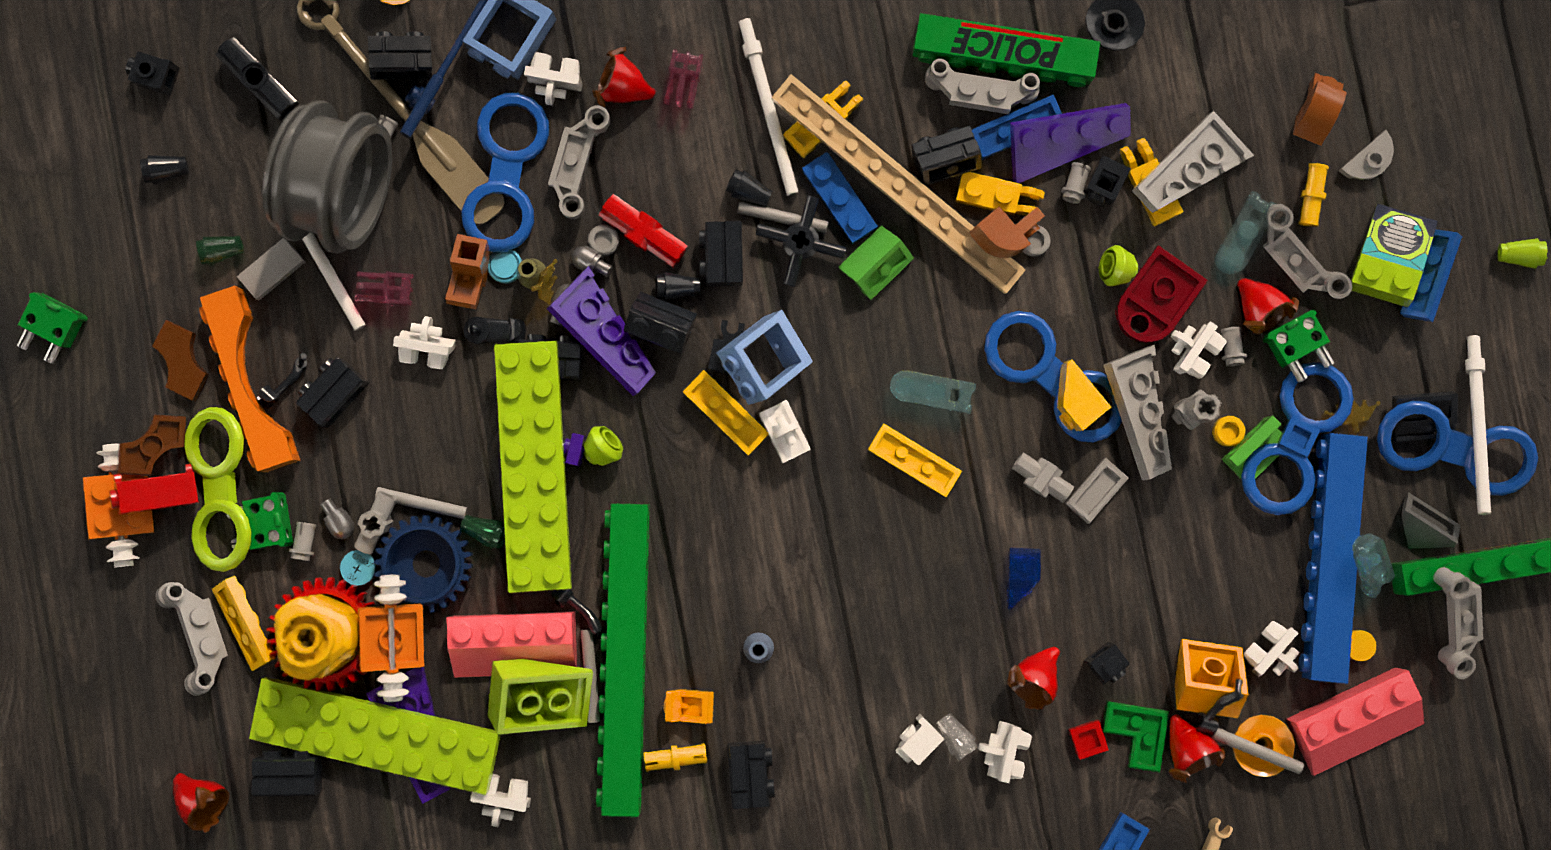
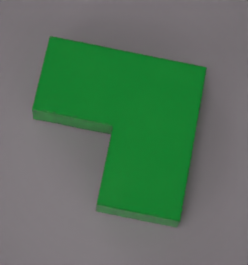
[1102,701,1169,773]

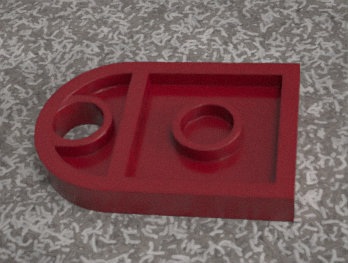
[1116,245,1208,343]

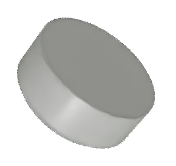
[588,224,619,256]
[1022,226,1050,257]

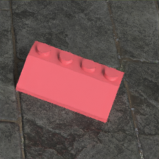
[447,611,577,678]
[1286,667,1424,776]

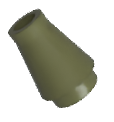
[517,258,547,288]

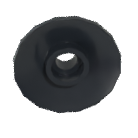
[1085,0,1145,51]

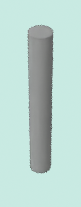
[737,201,828,233]
[375,487,468,519]
[580,629,600,723]
[1211,728,1304,774]

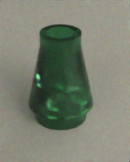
[196,235,245,266]
[460,515,505,550]

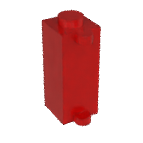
[109,464,199,515]

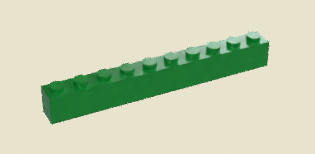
[596,503,650,817]

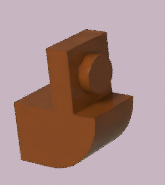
[1293,73,1347,146]
[969,206,1045,258]
[445,234,490,310]

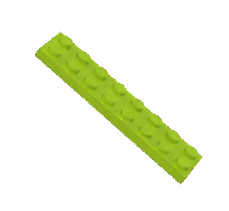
[494,341,572,593]
[249,677,501,795]

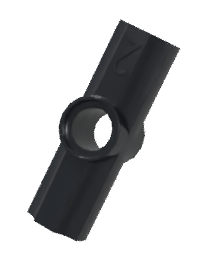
[215,37,299,121]

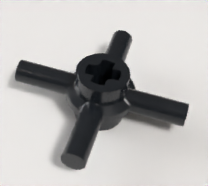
[755,196,846,287]

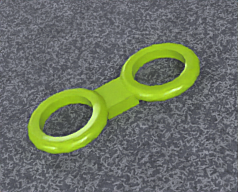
[184,407,252,572]

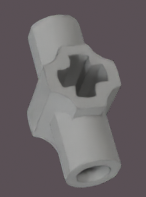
[1012,452,1074,503]
[354,491,397,555]

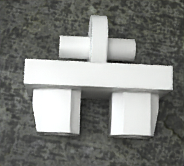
[524,52,583,106]
[393,316,456,369]
[1171,321,1227,379]
[759,400,811,463]
[1243,621,1299,677]
[978,721,1032,783]
[470,774,531,827]

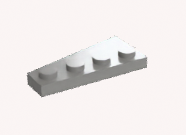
[1132,111,1254,213]
[1103,345,1172,480]

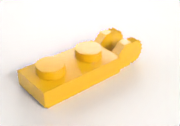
[783,81,864,158]
[1120,138,1184,227]
[955,172,1045,216]

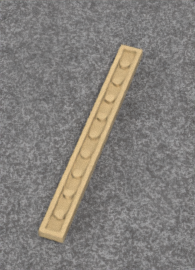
[771,74,1025,294]

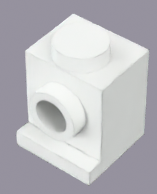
[895,714,944,766]

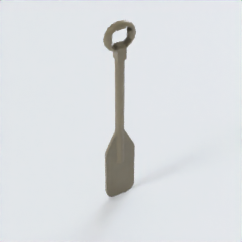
[297,0,504,225]

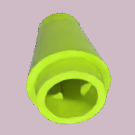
[1497,238,1548,269]

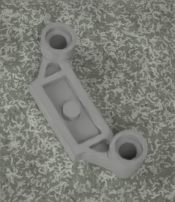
[925,59,1040,114]
[548,105,610,219]
[1263,204,1352,299]
[1434,567,1483,679]
[155,582,228,696]

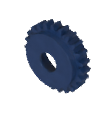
[373,515,474,613]

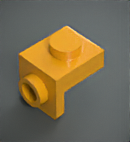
[663,689,714,724]

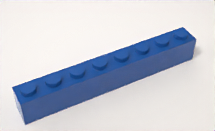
[1299,433,1367,684]

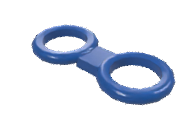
[462,93,549,252]
[984,311,1122,443]
[1241,362,1354,515]
[1377,401,1538,496]

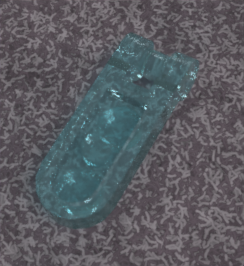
[1215,191,1276,274]
[890,371,976,414]
[1352,533,1395,599]

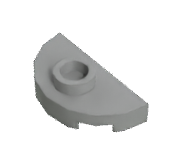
[1338,130,1394,180]

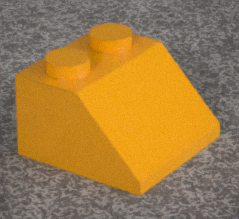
[1175,639,1248,718]

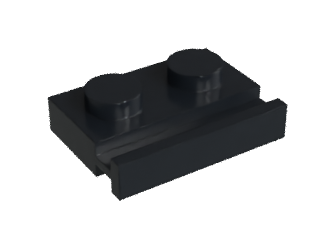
[1392,391,1458,442]

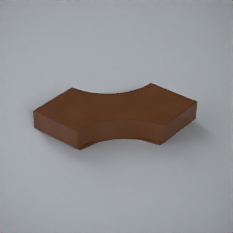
[152,320,209,401]
[117,414,186,476]

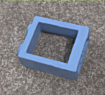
[463,0,556,80]
[717,310,813,405]

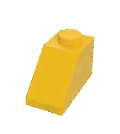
[1057,359,1111,431]

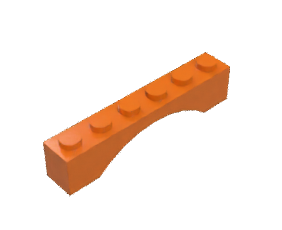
[199,286,301,473]

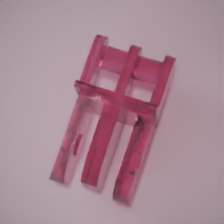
[663,49,704,109]
[355,271,414,306]

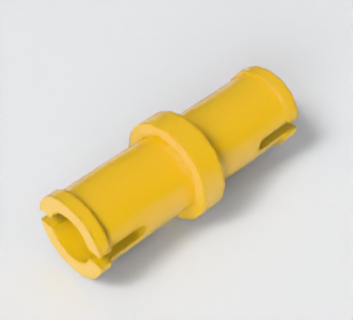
[1299,163,1329,227]
[644,743,707,772]

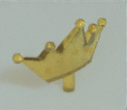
[531,259,558,305]
[1324,399,1381,432]

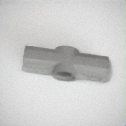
[1172,390,1221,430]

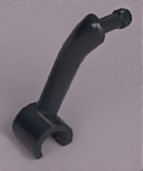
[257,353,307,408]
[551,589,603,639]
[1197,678,1244,735]

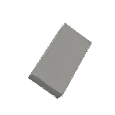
[237,238,305,301]
[1064,458,1129,524]

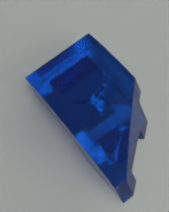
[1007,548,1041,610]

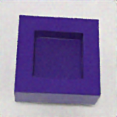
[564,433,587,467]

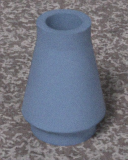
[743,633,774,663]

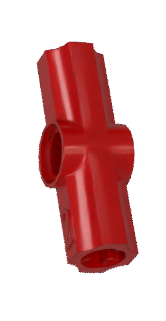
[598,194,688,268]

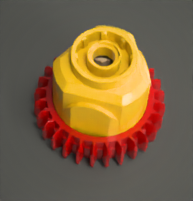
[266,577,375,691]

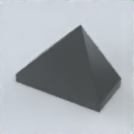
[1401,493,1461,549]

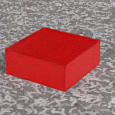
[1068,720,1109,760]

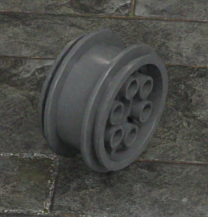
[263,100,392,254]

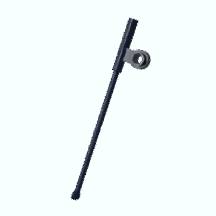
[400,0,488,139]

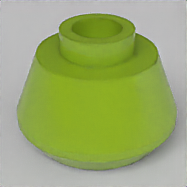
[1099,245,1138,286]
[584,426,623,466]

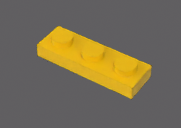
[683,370,769,456]
[867,423,962,497]
[212,576,276,671]

